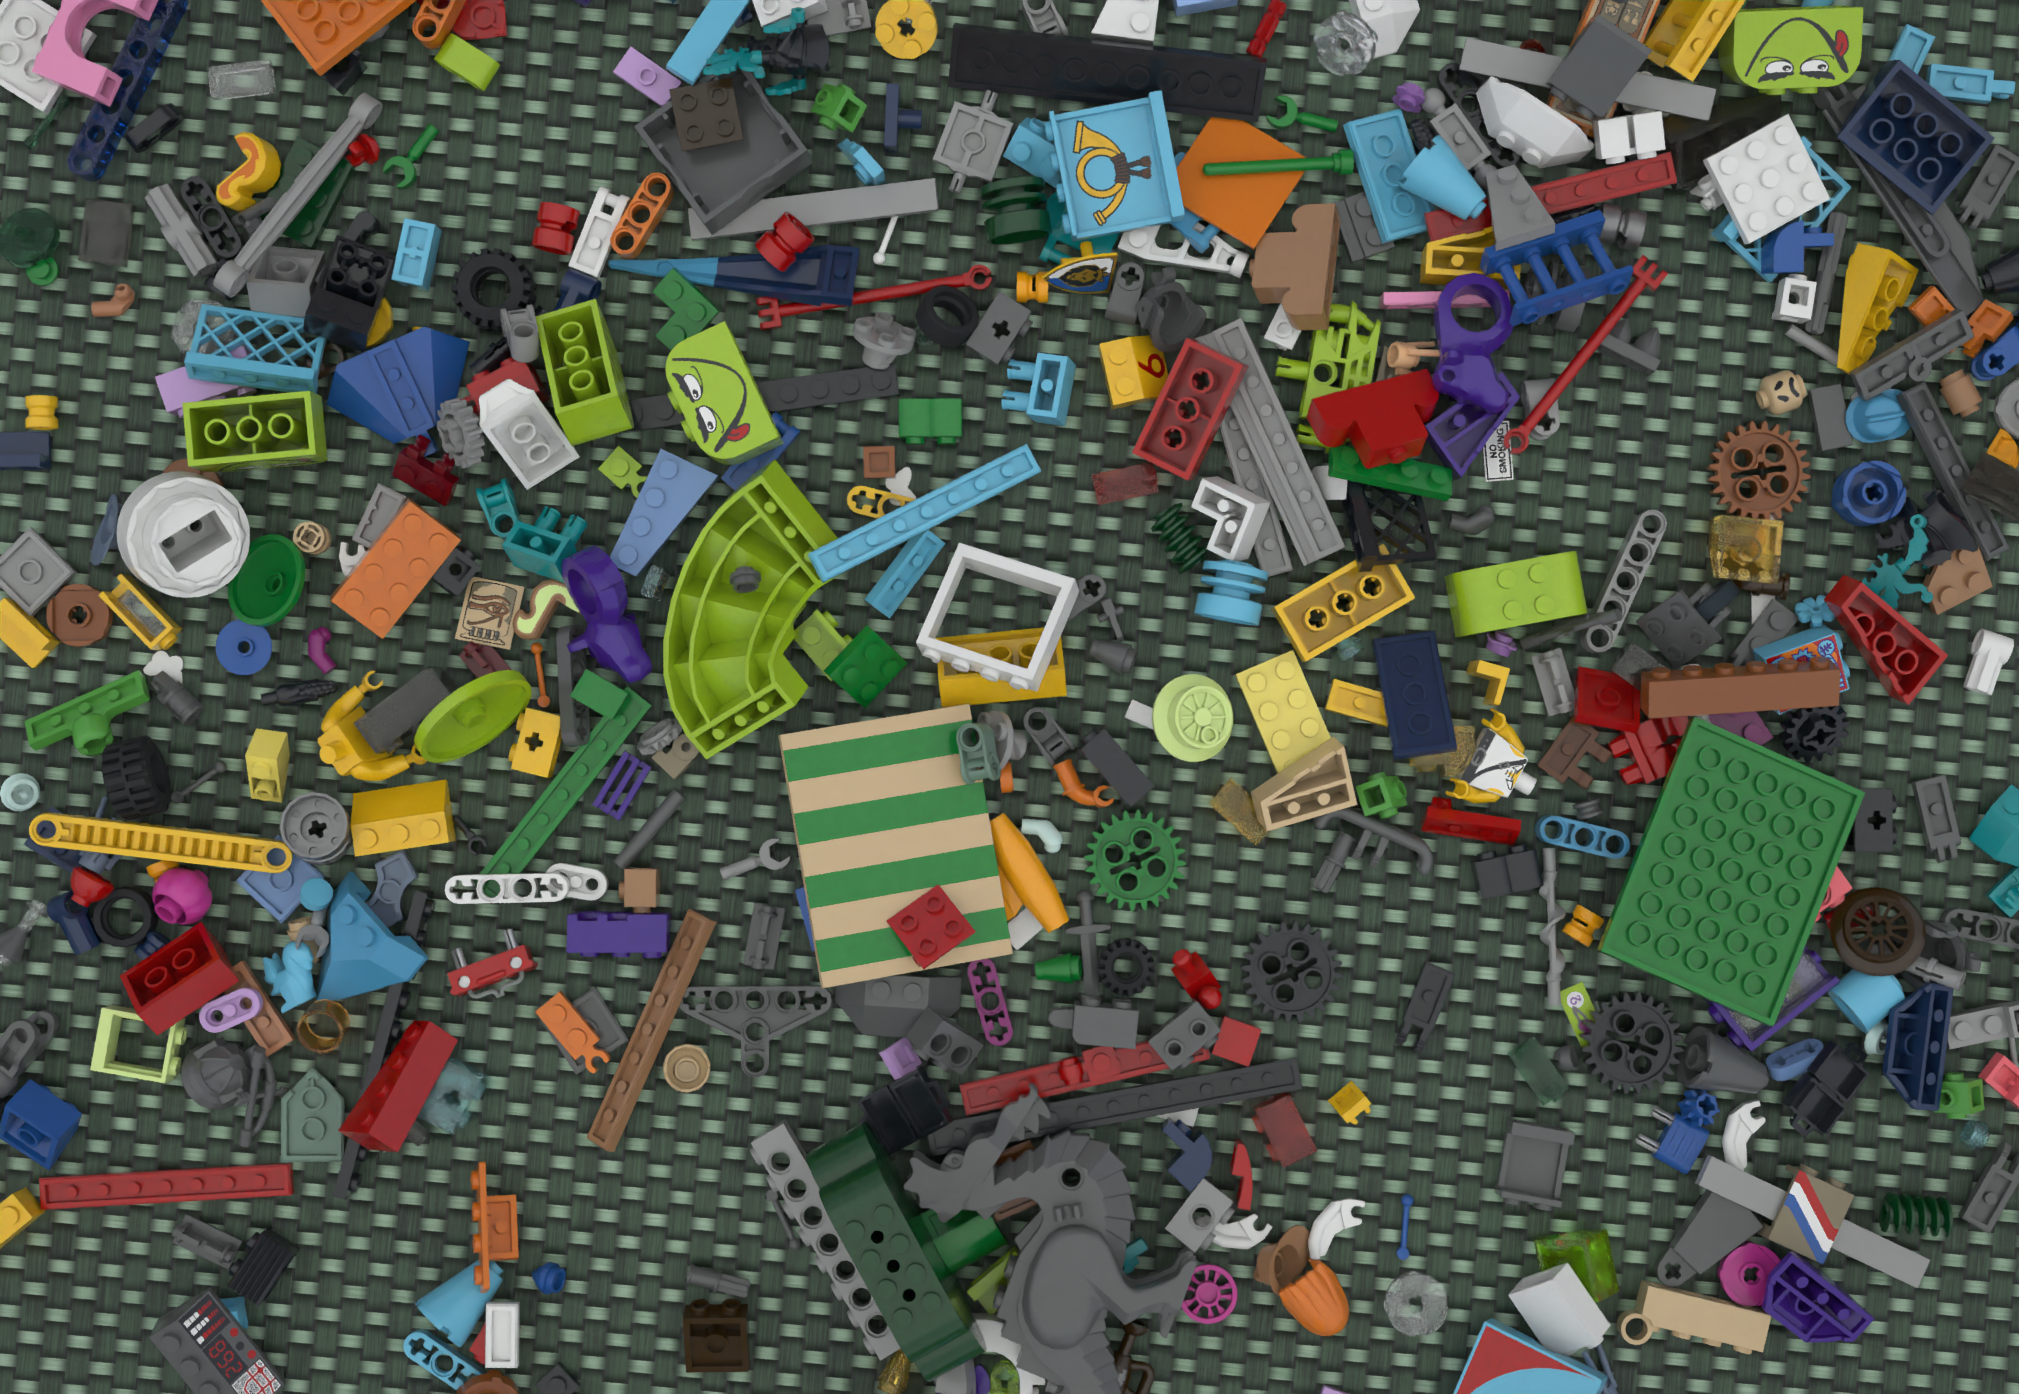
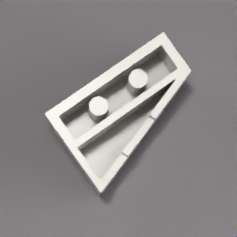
[1091,0,1159,45]

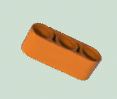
[412,0,466,49]
[610,172,674,260]

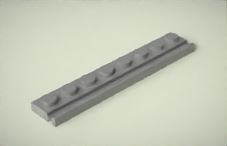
[1200,318,1346,566]

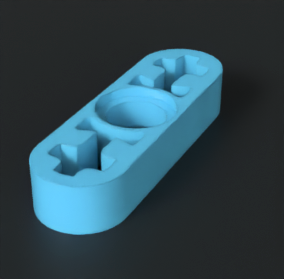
[403,1329,486,1390]

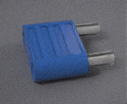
[1635,1106,1709,1174]

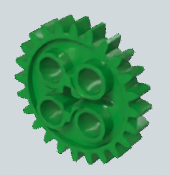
[1084,809,1186,911]

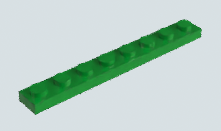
[474,686,653,898]

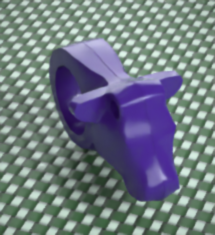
[1432,273,1514,414]
[561,545,652,684]

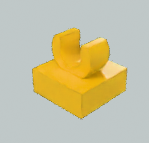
[1328,1080,1371,1124]

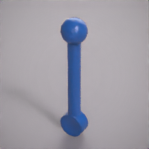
[1396,1194,1413,1260]

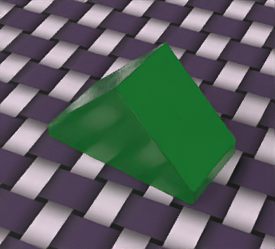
[570,669,628,720]

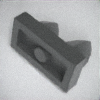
[1596,319,1661,376]

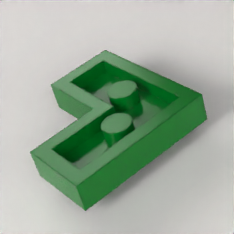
[652,268,721,350]

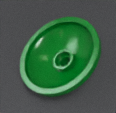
[228,534,305,627]

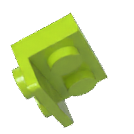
[794,609,853,682]

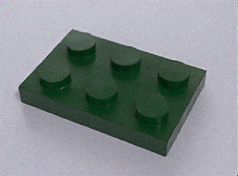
[260,136,356,250]

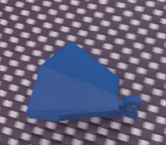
[326,326,470,457]

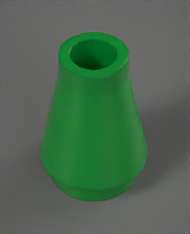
[1035,953,1082,984]

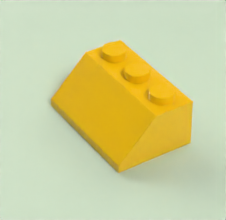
[350,779,456,857]

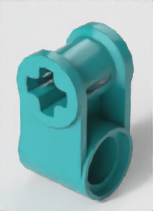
[476,478,522,540]

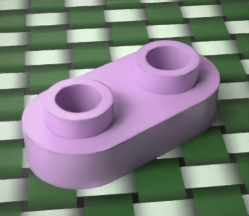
[199,987,263,1033]

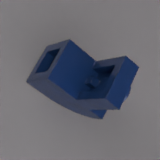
[1161,1117,1212,1192]

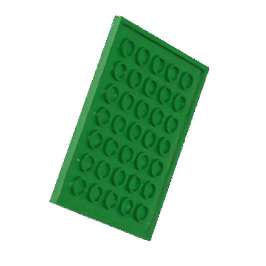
[1597,716,1865,1027]

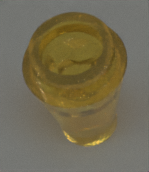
[877,1349,911,1394]

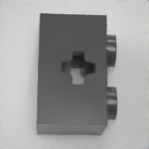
[966,291,1033,368]

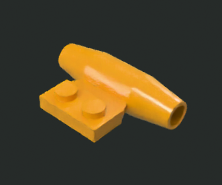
[990,813,1069,933]

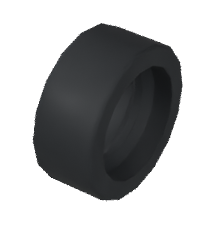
[916,285,979,347]
[92,887,159,947]

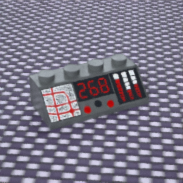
[149,1287,286,1394]

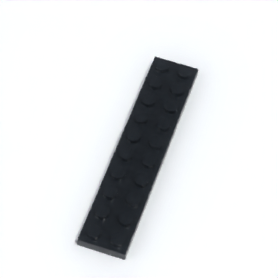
[948,23,1267,122]

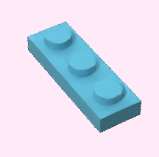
[864,530,946,619]

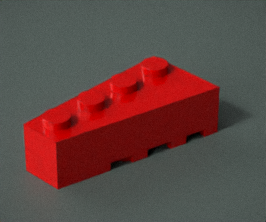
[338,1020,458,1152]

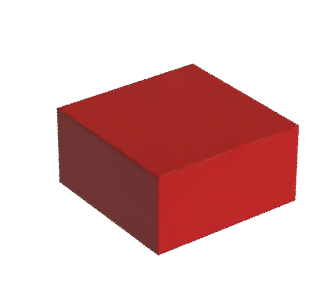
[1210,1015,1261,1067]

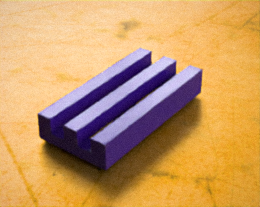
[592,751,652,821]

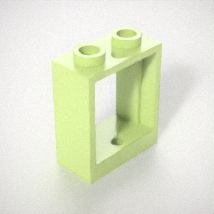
[90,1005,188,1083]

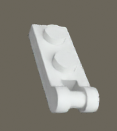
[568,186,631,279]

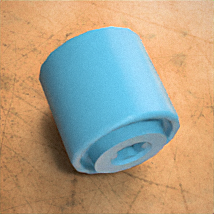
[1827,969,1905,1033]

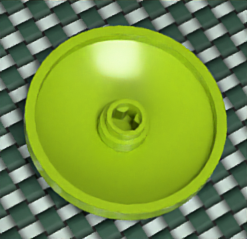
[414,670,532,763]

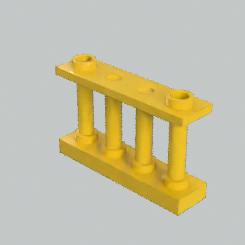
[1642,0,1746,82]

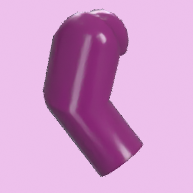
[308,626,337,675]

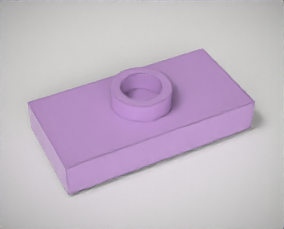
[613,47,683,107]

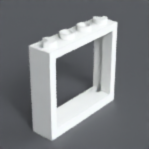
[916,543,1079,691]

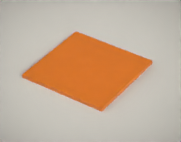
[1176,117,1306,249]

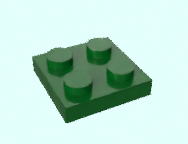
[824,625,907,708]

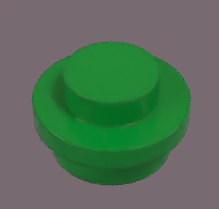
[26,254,59,286]

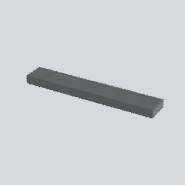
[1896,381,2010,562]

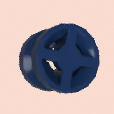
[134,929,171,960]

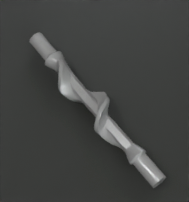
[1539,848,1566,1006]

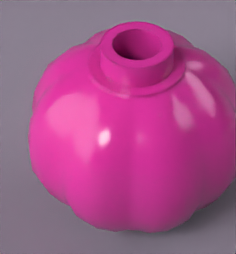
[152,868,213,925]

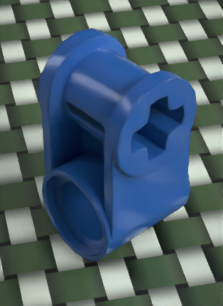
[1970,325,2019,381]

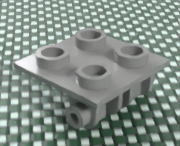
[807,0,872,36]

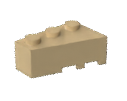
[1251,736,1357,831]

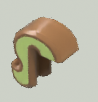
[512,579,581,640]

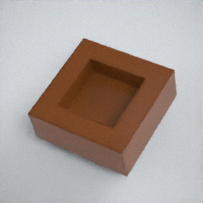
[863,446,896,479]

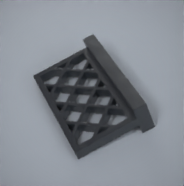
[1342,480,1437,572]

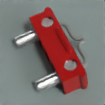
[447,929,538,999]

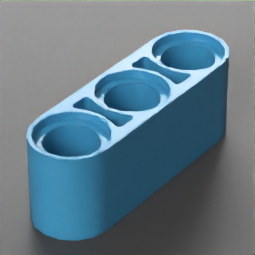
[1534,815,1630,859]

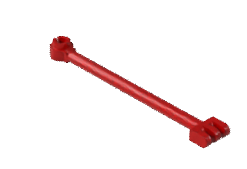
[1502,255,1668,455]
[756,264,992,330]

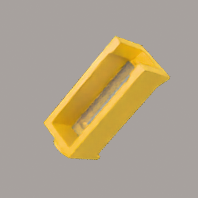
[98,574,182,650]

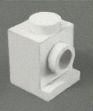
[1771,274,1817,324]

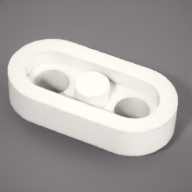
[546,863,609,901]

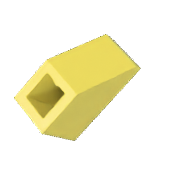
[245,728,290,803]

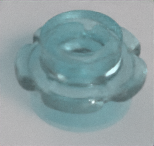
[1334,636,1364,662]
[1960,1120,1990,1150]

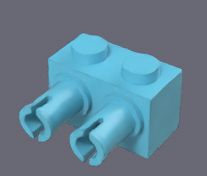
[1001,353,1076,426]

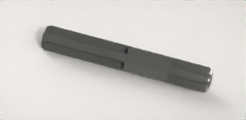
[1805,212,1848,335]

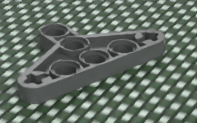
[679,985,833,1078]

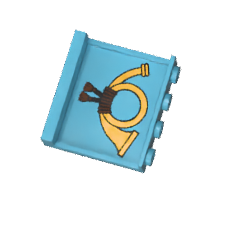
[1044,90,1185,242]

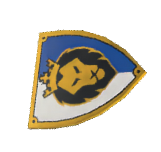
[1042,241,1118,294]

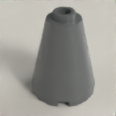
[1675,1026,1769,1094]

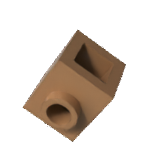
[619,868,660,913]

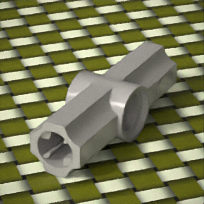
[144,184,218,278]

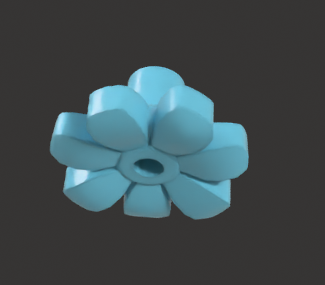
[1795,595,1835,628]

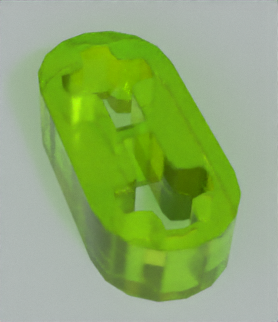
[990,1360,1019,1394]

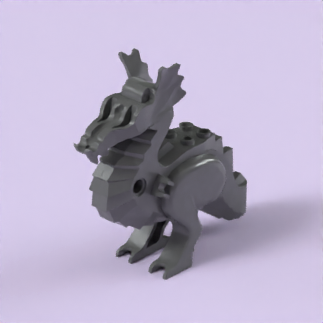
[903,1083,1197,1394]

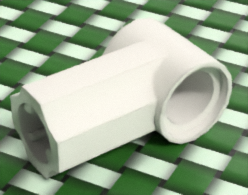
[1963,628,2014,695]

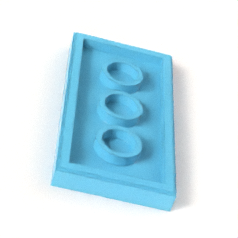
[1343,108,1435,244]

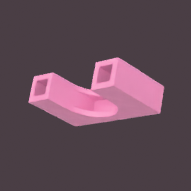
[32,0,158,107]

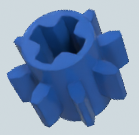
[1677,1089,1720,1127]

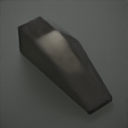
[1656,94,1781,192]

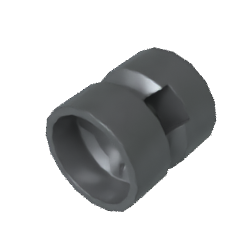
[1598,202,1647,252]

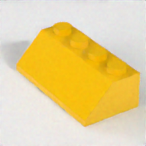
[935,627,1067,708]

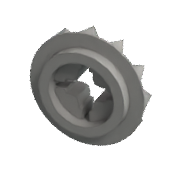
[637,718,682,755]

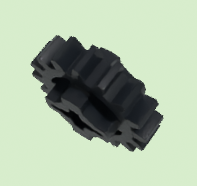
[1779,705,1850,763]

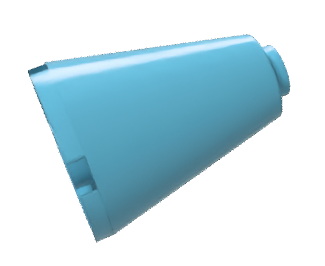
[1398,135,1487,221]
[415,1260,503,1347]

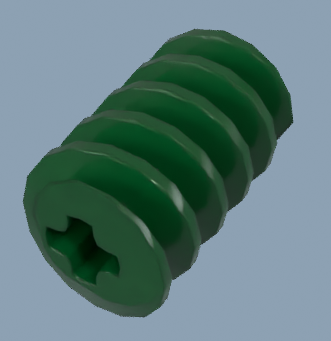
[1149,503,1208,575]
[1879,1192,1953,1238]

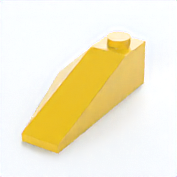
[1837,243,1919,375]

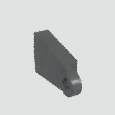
[1654,1189,1764,1287]

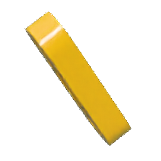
[847,486,916,519]

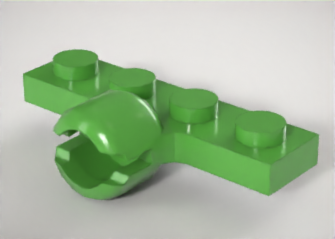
[24,670,150,756]

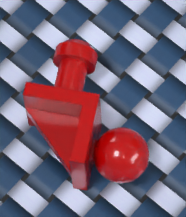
[1171,949,1222,1010]

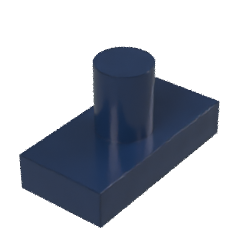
[884,83,922,153]

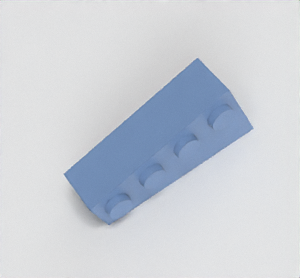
[610,449,720,577]

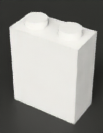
[1508,1262,1611,1356]

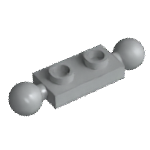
[1421,88,1498,189]

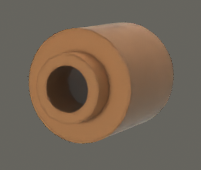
[1939,369,1983,418]

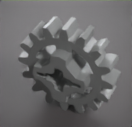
[437,398,485,468]

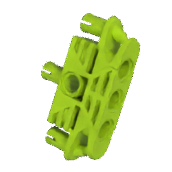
[1275,300,1381,454]

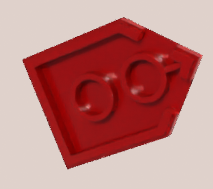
[416,0,508,41]

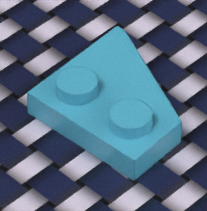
[837,138,886,186]

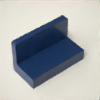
[0,432,51,470]

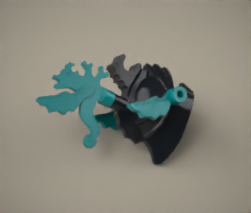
[703,7,831,96]
[1862,488,1978,609]

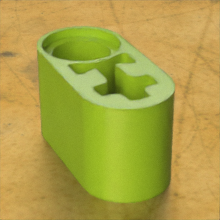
[433,33,501,92]

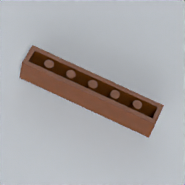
[1641,657,1840,718]

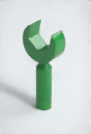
[1266,96,1338,133]
[383,123,439,190]

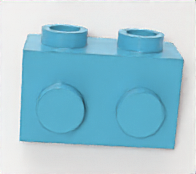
[1003,117,1061,188]

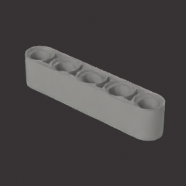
[1580,510,1667,653]

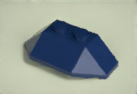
[1882,982,1954,1111]

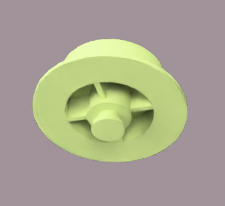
[1152,674,1233,762]

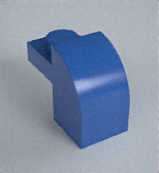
[1761,221,1834,274]

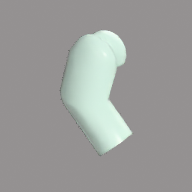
[1021,819,1063,853]

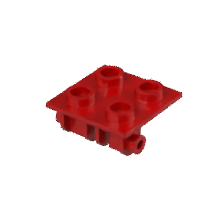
[887,885,975,970]

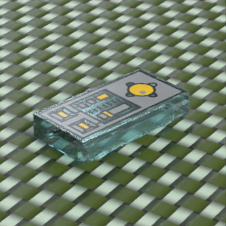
[641,565,671,602]

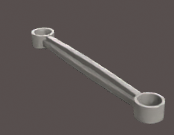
[213,92,383,297]

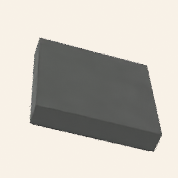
[542,987,630,1075]

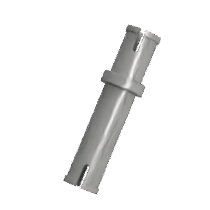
[1867,943,1966,991]

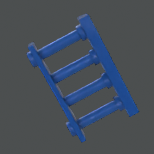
[1480,210,1634,326]

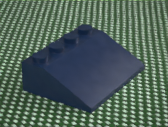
[1836,60,1995,215]

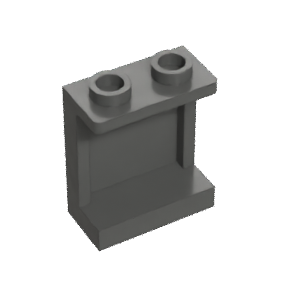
[1495,1118,1575,1211]

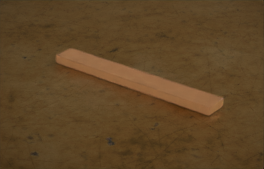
[587,909,716,1152]

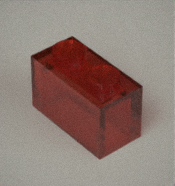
[1251,1092,1317,1168]

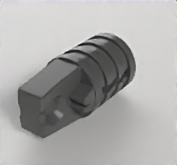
[150,671,205,726]

